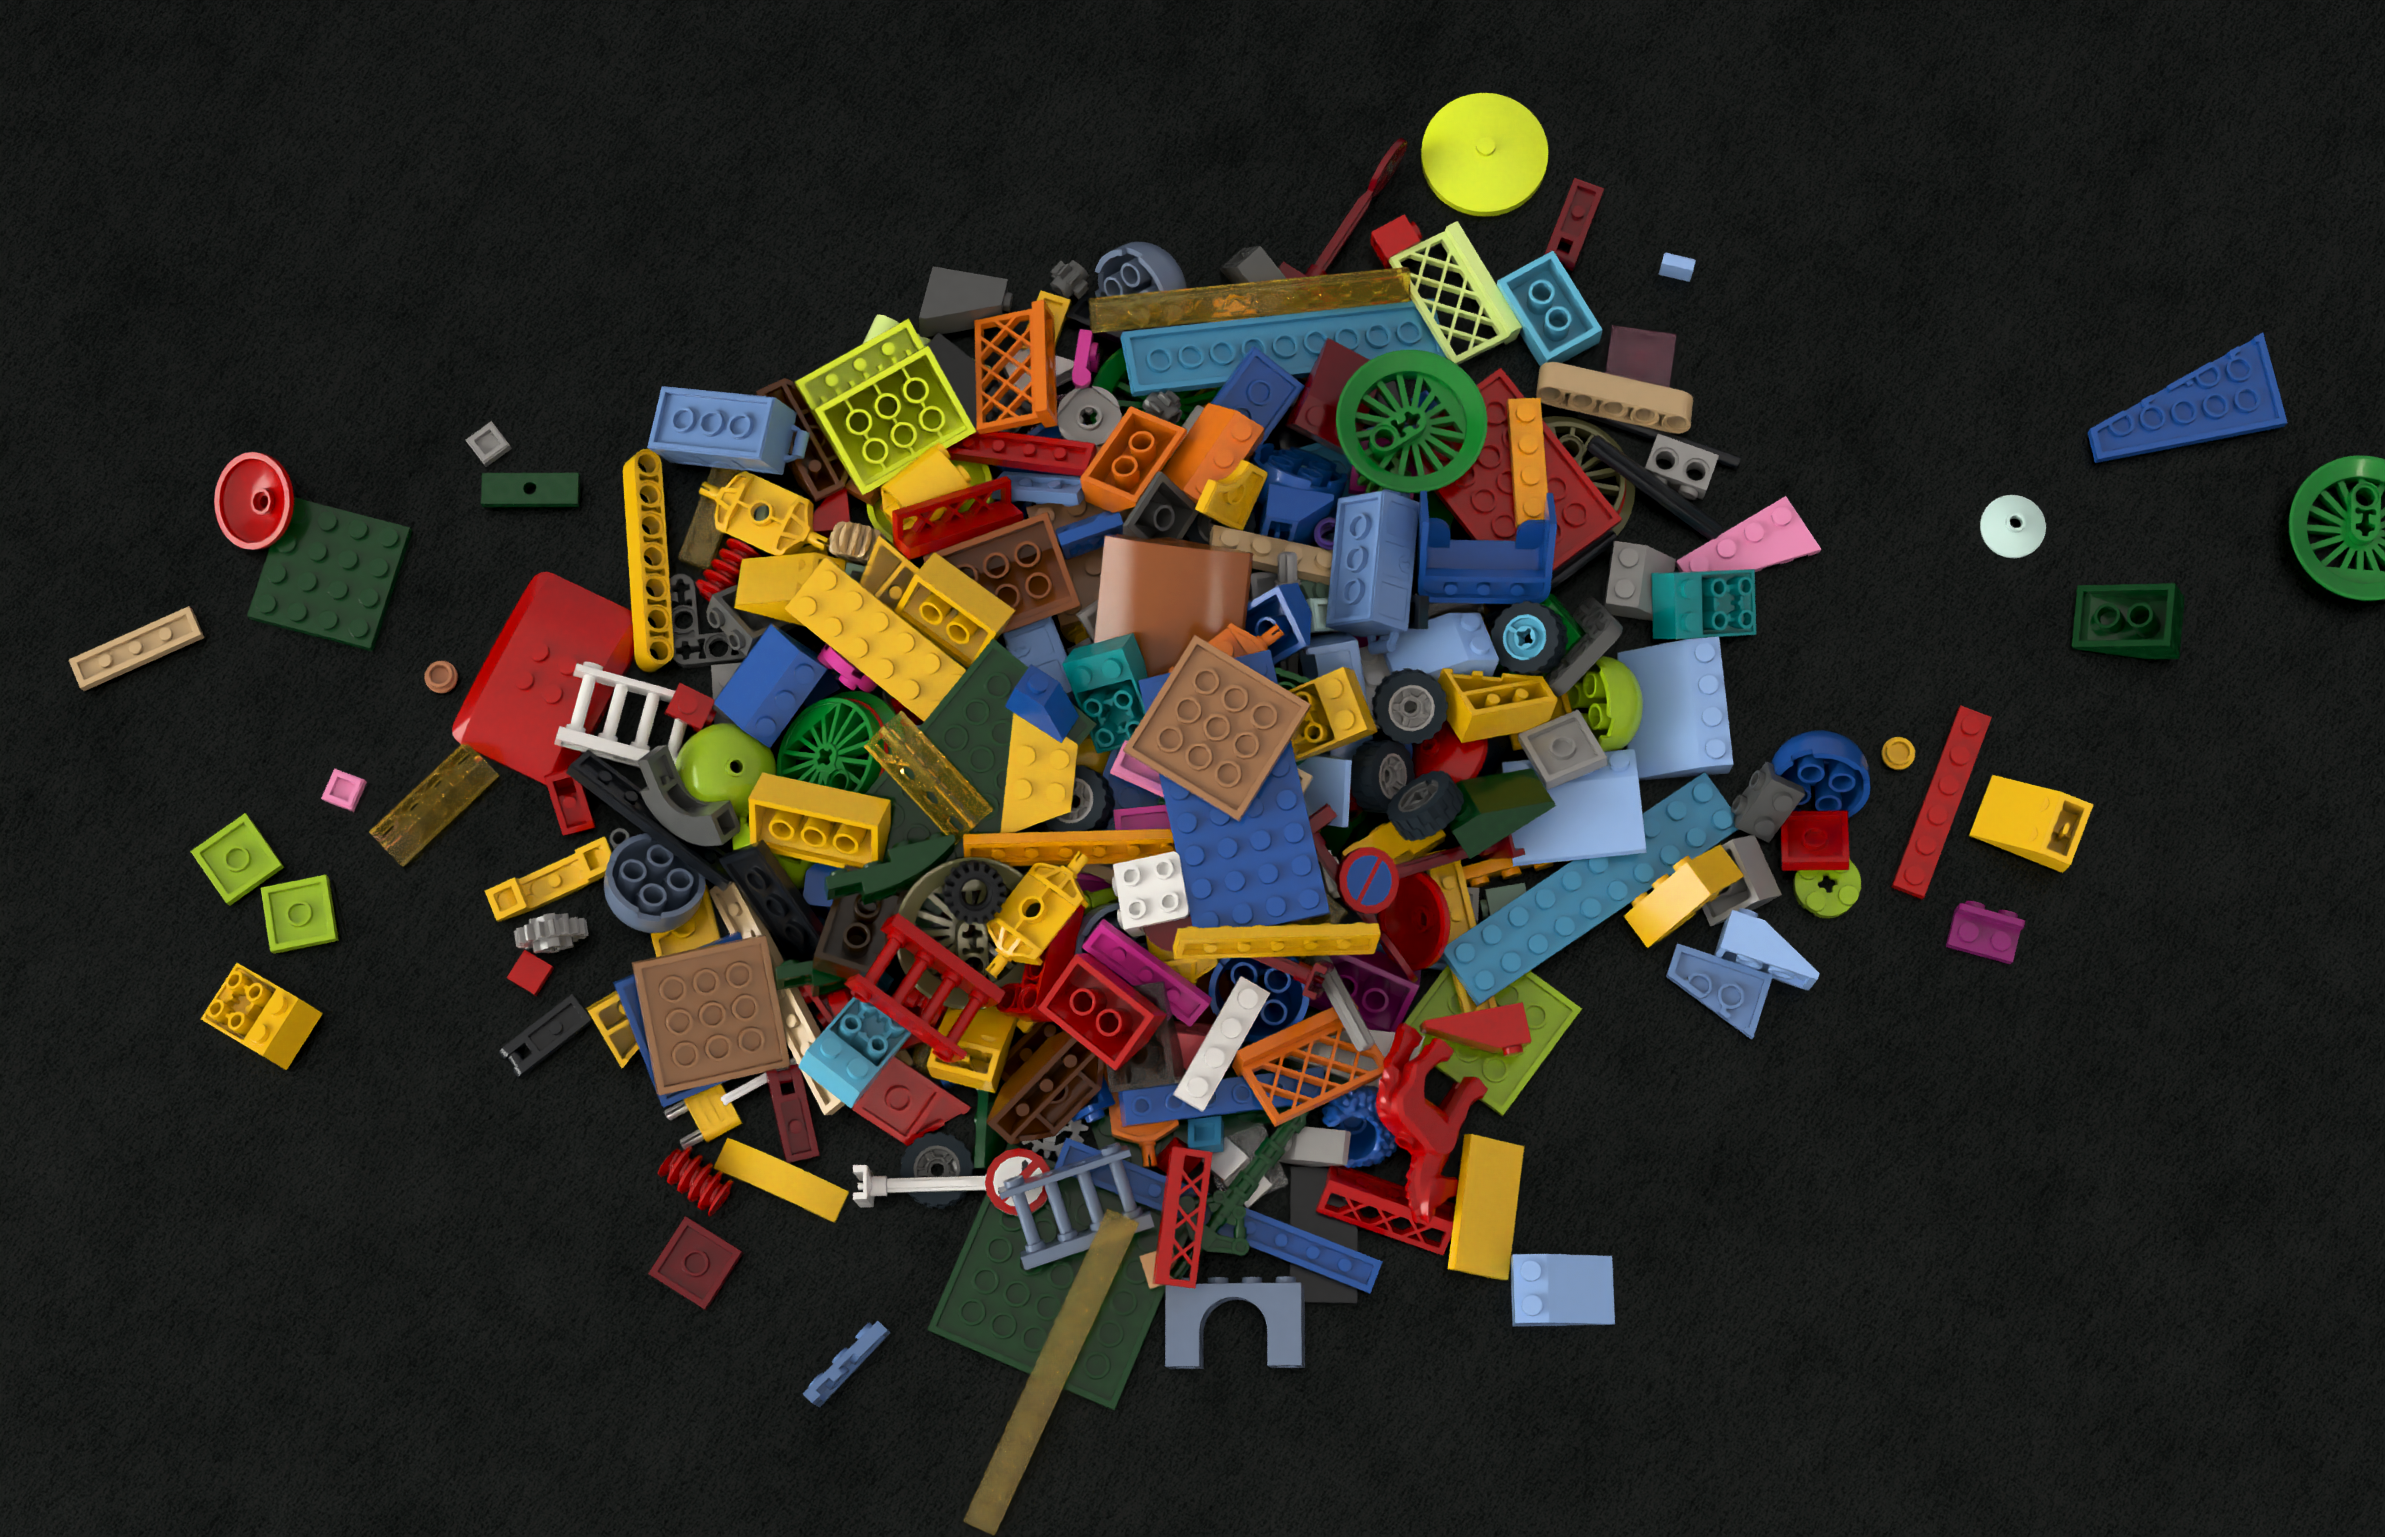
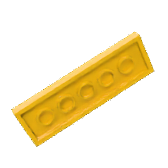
[785,557,967,722]

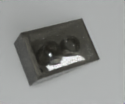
[1106,982,1184,1093]

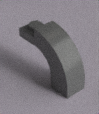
[637,745,741,846]

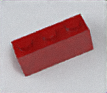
[1038,953,1167,1071]

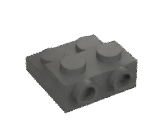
[706,584,799,656]

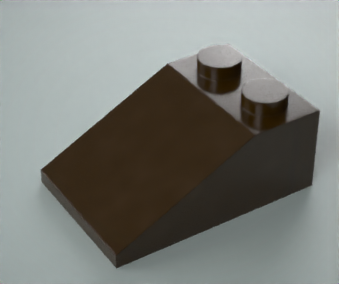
[813,865,909,987]

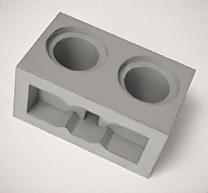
[1645,434,1719,500]

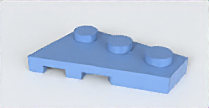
[1666,943,1773,1040]
[803,1321,890,1407]

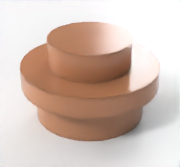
[425,661,458,693]

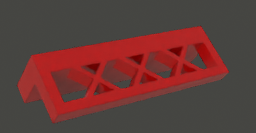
[892,476,1023,560]
[1152,1147,1213,1289]
[1316,1166,1456,1255]

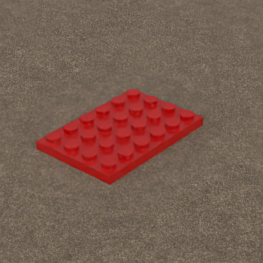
[1408,368,1622,572]

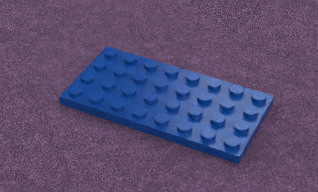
[1138,650,1330,928]

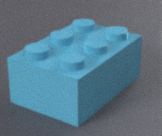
[1497,251,1603,367]

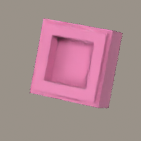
[321,769,367,812]

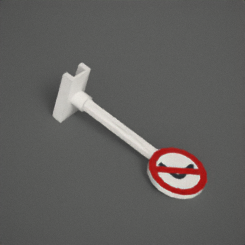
[853,1148,1050,1216]

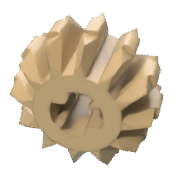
[828,521,885,565]

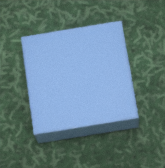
[1659,253,1696,282]

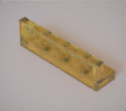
[864,711,994,845]
[369,742,499,867]

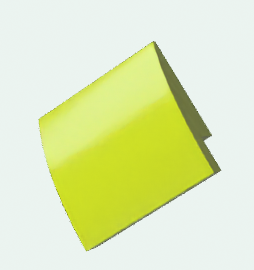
[794,319,976,495]

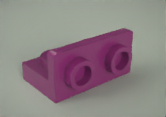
[1946,901,2025,964]

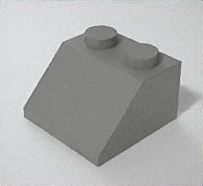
[1603,541,1676,621]
[1702,835,1782,926]

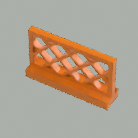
[974,299,1058,435]
[1232,999,1384,1127]

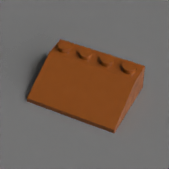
[923,512,1081,634]

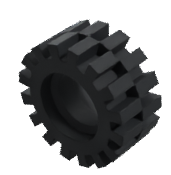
[942,860,1006,924]

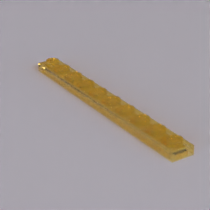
[1089,267,1410,333]
[963,1208,1139,1536]

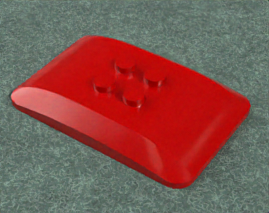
[452,572,635,786]

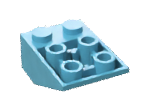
[798,997,912,1108]

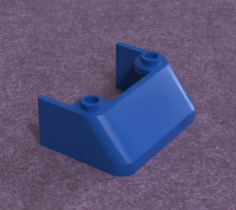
[1417,491,1557,604]

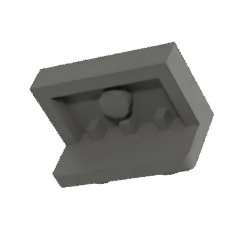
[1731,762,1805,843]

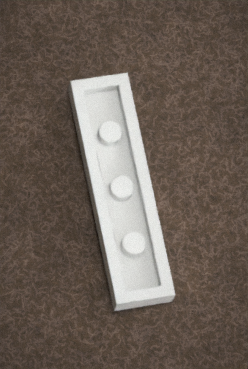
[1173,976,1270,1112]

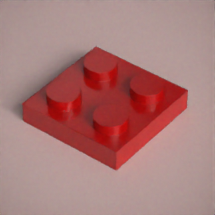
[1781,811,1849,871]

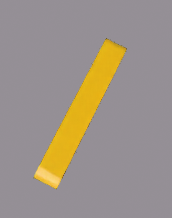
[623,449,674,673]

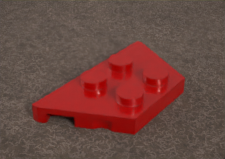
[852,1056,971,1146]

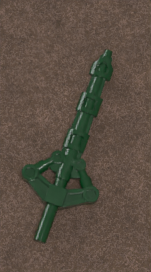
[1170,1104,1309,1280]

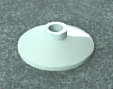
[1980,495,2046,558]

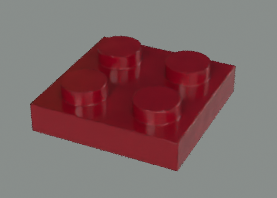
[648,1216,743,1311]

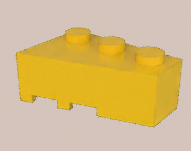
[1437,668,1558,743]
[1340,822,1446,864]
[1624,844,1744,948]

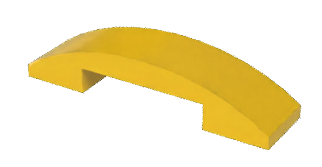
[485,836,612,922]
[713,1138,849,1223]

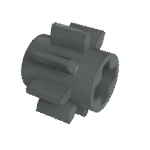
[1050,260,1089,300]
[1142,390,1182,424]

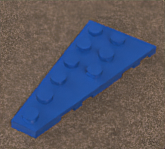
[2088,333,2288,463]

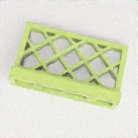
[1389,221,1522,365]

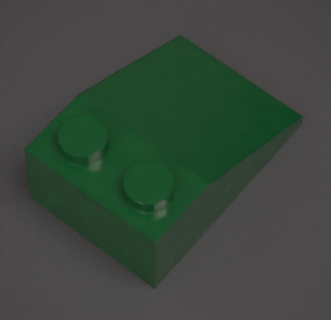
[2072,583,2185,659]
[1448,768,1556,859]

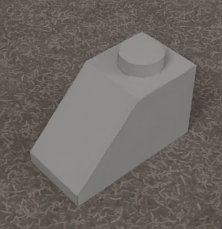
[1277,1126,1351,1167]

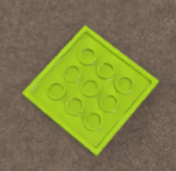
[1405,965,1582,1117]

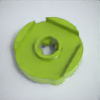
[1793,858,1861,918]

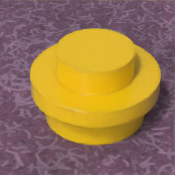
[1881,737,1915,770]

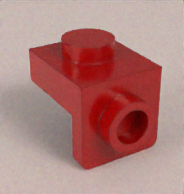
[664,683,717,732]

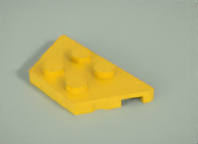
[1000,713,1079,833]

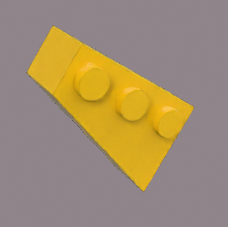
[859,535,919,611]
[586,991,639,1068]

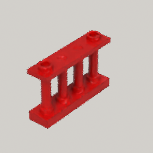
[844,913,1006,1063]

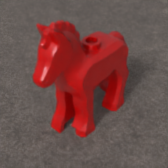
[1376,1022,1488,1223]

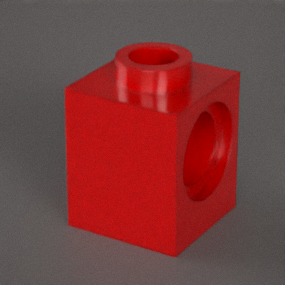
[1370,214,1422,269]

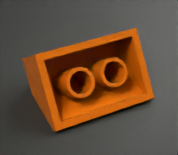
[1162,403,1264,519]
[1080,406,1187,513]

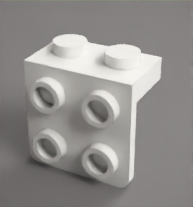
[1112,851,1190,937]

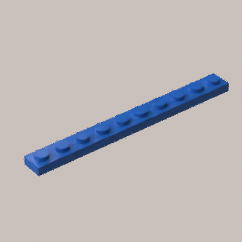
[1054,1137,1383,1294]

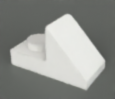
[1201,1137,1272,1209]

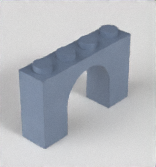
[1165,1276,1305,1369]

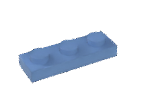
[992,471,1084,507]

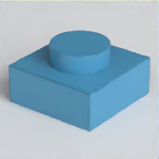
[1188,1116,1224,1153]

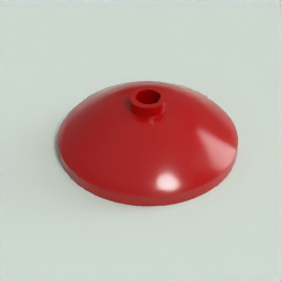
[214,452,294,550]
[1411,719,1488,784]
[1377,872,1451,971]

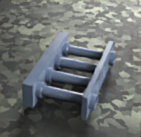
[999,1142,1155,1270]

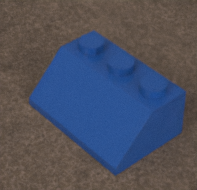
[1245,583,1312,665]
[714,623,827,748]

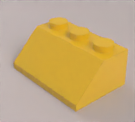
[894,552,1016,668]

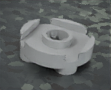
[1057,386,1122,448]

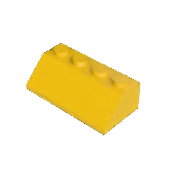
[748,772,891,869]

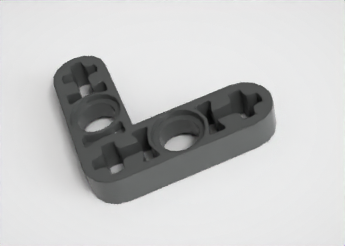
[669,574,746,668]
[1545,597,1623,697]

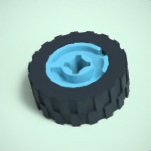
[1491,601,1568,676]

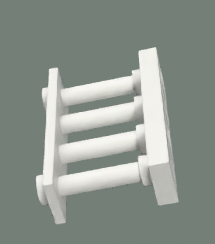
[554,662,687,768]

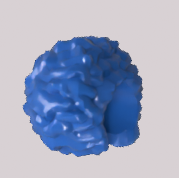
[1322,1085,1398,1168]

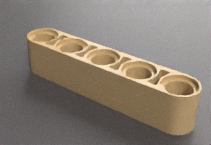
[1536,362,1693,434]

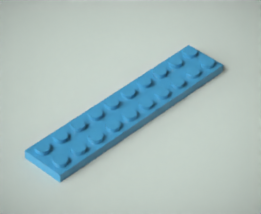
[1120,298,1447,397]
[1442,772,1739,1007]

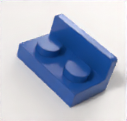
[1056,511,1124,560]

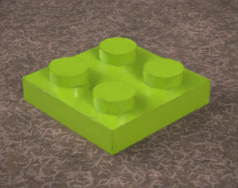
[190,813,284,906]
[261,875,339,954]

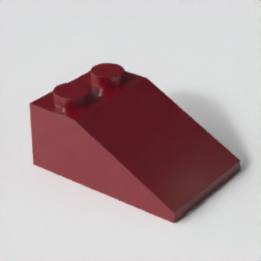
[1285,338,1377,455]

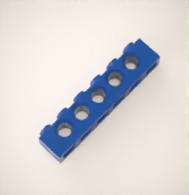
[1118,1067,1326,1127]

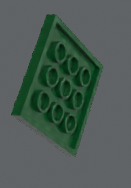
[247,497,412,651]

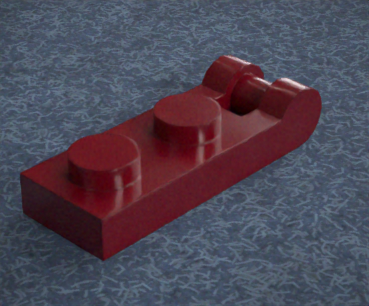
[1545,178,1604,271]
[766,1064,820,1163]

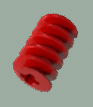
[695,538,762,602]
[658,1146,733,1217]

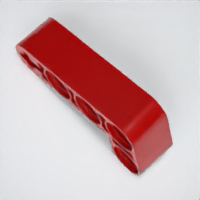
[996,903,1085,1022]

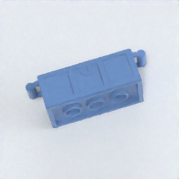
[647,386,810,475]
[1326,489,1419,655]
[1002,616,1080,709]
[1299,632,1373,765]

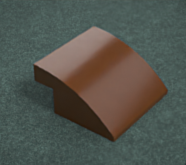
[1094,534,1253,677]

